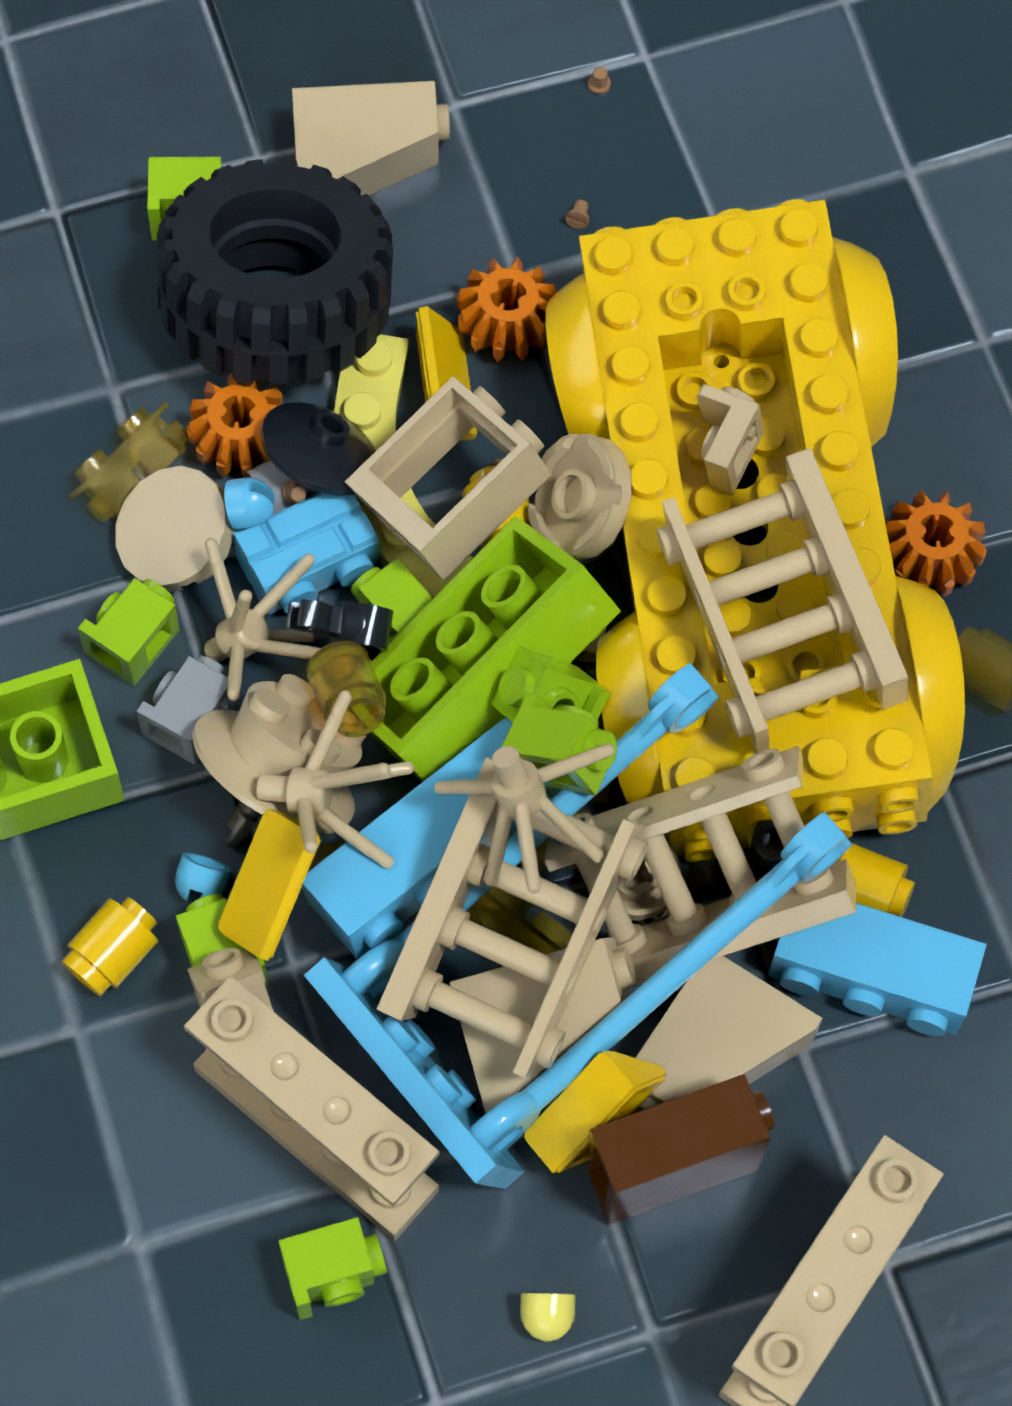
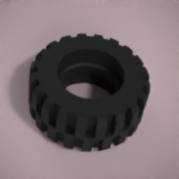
[157,159,393,387]

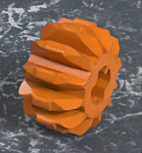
[457,256,557,363]
[187,374,283,478]
[885,490,987,598]

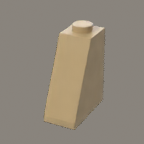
[292,81,450,196]
[450,937,637,1113]
[634,956,823,1113]

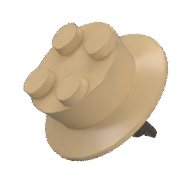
[192,674,367,849]

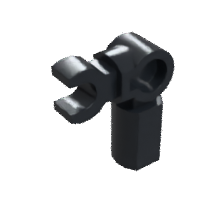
[285,599,394,656]
[686,820,784,902]

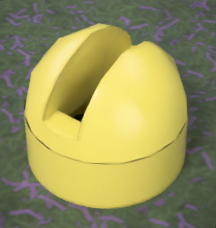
[520,1293,575,1342]

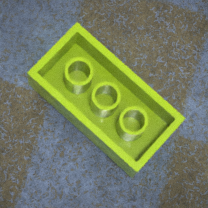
[336,515,621,782]
[0,659,125,841]

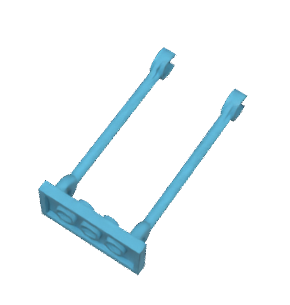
[304,663,853,1189]

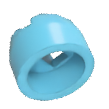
[224,477,275,530]
[175,852,232,901]

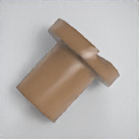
[588,67,611,95]
[566,200,590,229]
[281,479,307,504]

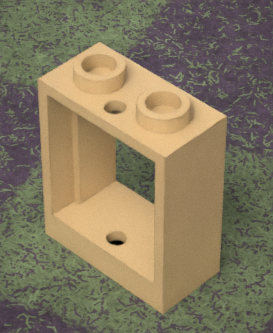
[345,376,552,581]

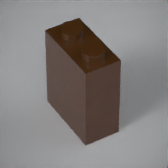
[584,1074,775,1225]

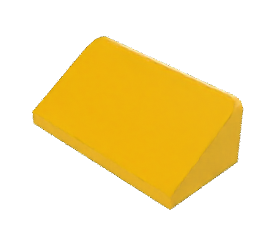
[416,306,477,441]
[218,809,321,961]
[524,1051,667,1173]

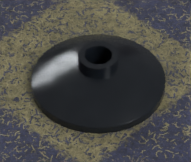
[260,402,376,496]

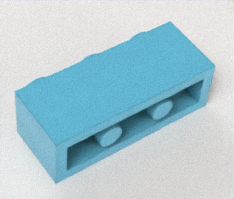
[768,903,987,1036]

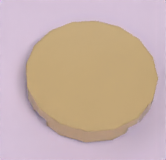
[528,433,631,561]
[116,466,235,592]

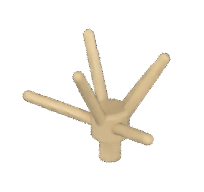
[204,538,330,701]
[257,690,414,869]
[434,743,614,894]

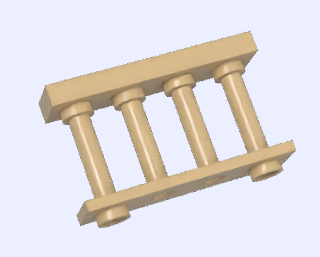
[656,448,908,753]
[544,746,856,984]
[377,758,648,1078]
[184,975,439,1242]
[718,1135,944,1406]

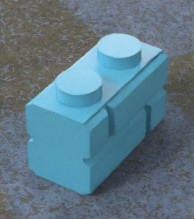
[233,493,380,615]

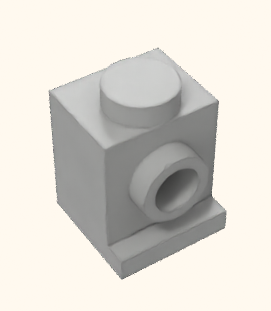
[136,655,236,765]

